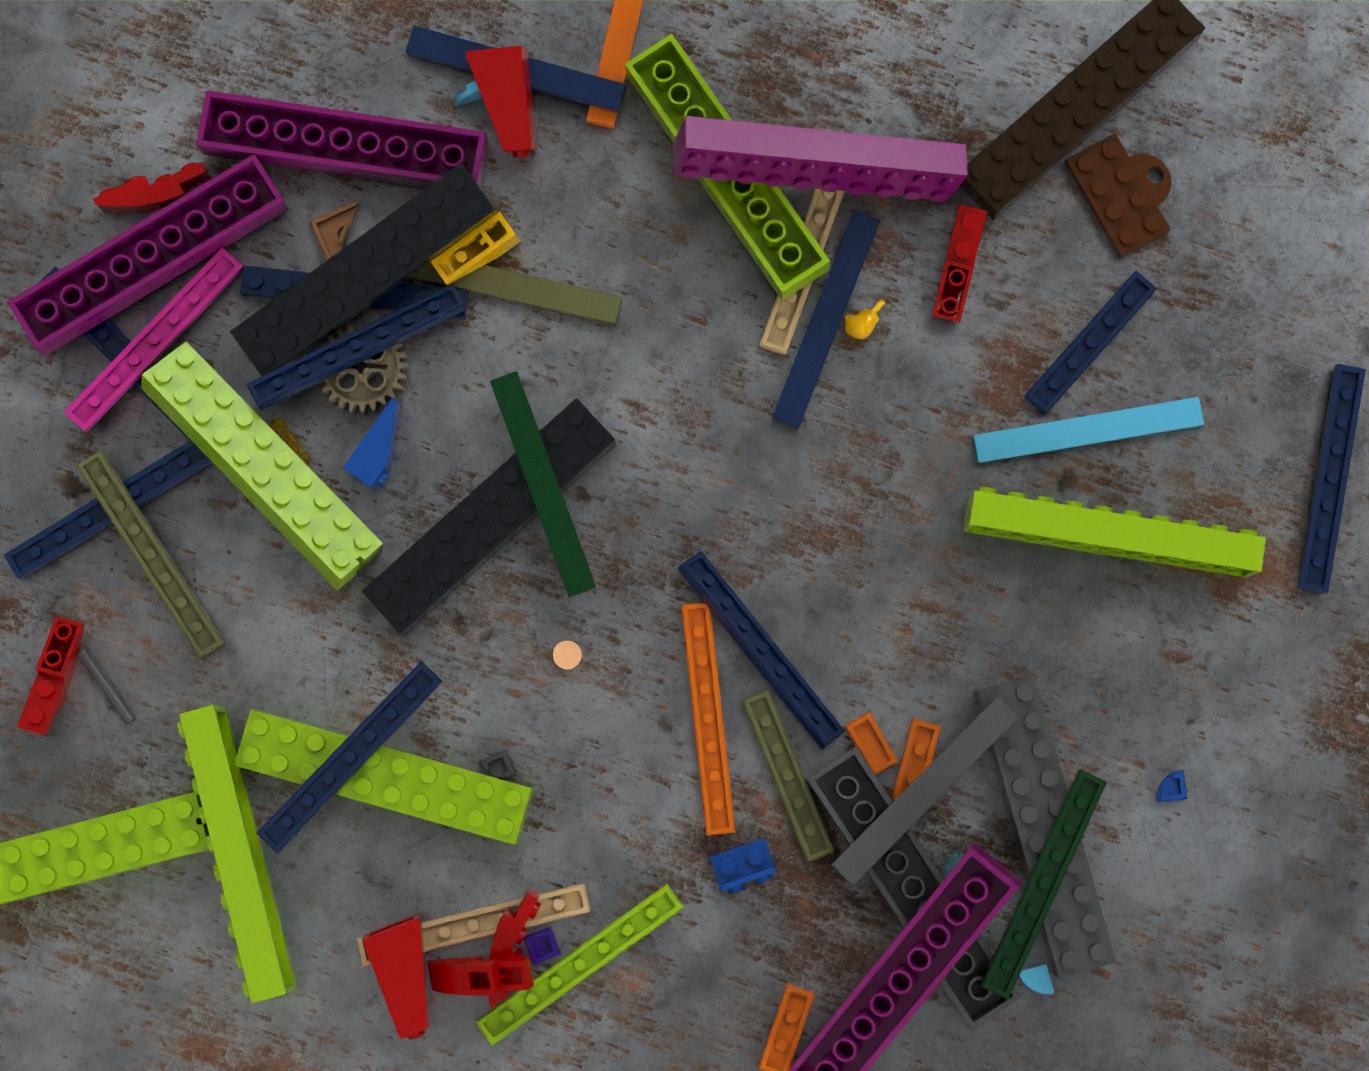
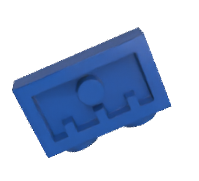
[710,838,777,894]

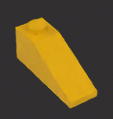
[430,212,521,285]

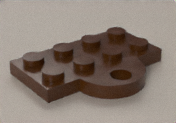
[1064,133,1171,258]

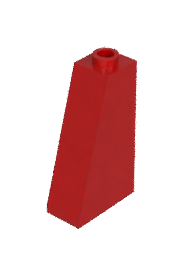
[466,45,537,158]
[362,913,429,1040]

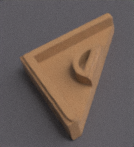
[309,200,359,260]

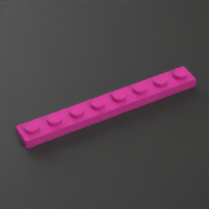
[64,248,243,433]

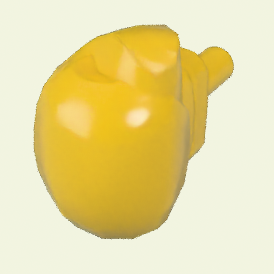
[844,299,885,340]

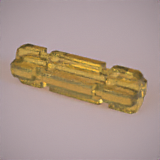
[268,417,312,465]

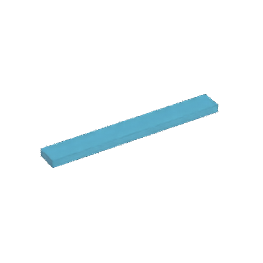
[973,397,1204,464]

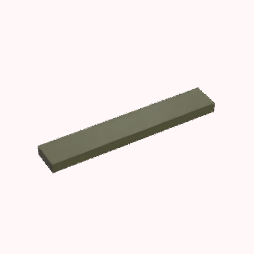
[742,689,835,863]

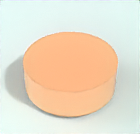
[553,640,582,670]

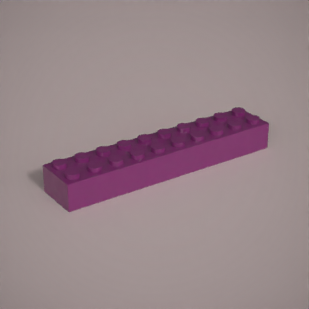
[196,90,489,188]
[673,116,968,202]
[7,154,289,357]
[788,842,1022,1071]

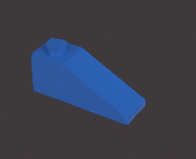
[343,398,401,491]

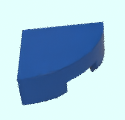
[1156,770,1188,802]

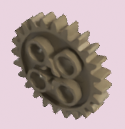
[319,321,409,415]

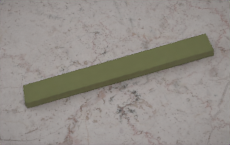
[410,262,622,326]
[76,449,226,659]

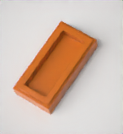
[844,712,898,775]

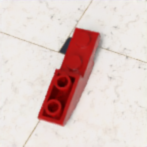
[93,162,211,214]
[932,205,988,323]
[17,616,84,737]
[488,887,541,1008]
[427,957,534,996]

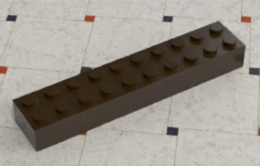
[960,0,1205,221]

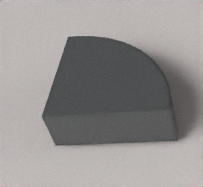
[479,749,518,778]

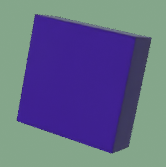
[524,926,561,965]

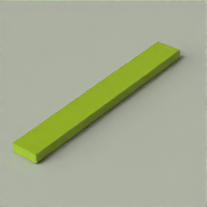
[475,884,684,1046]

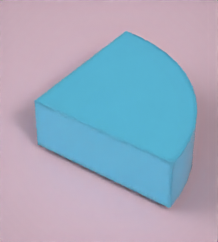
[454,81,483,107]
[1019,964,1055,994]

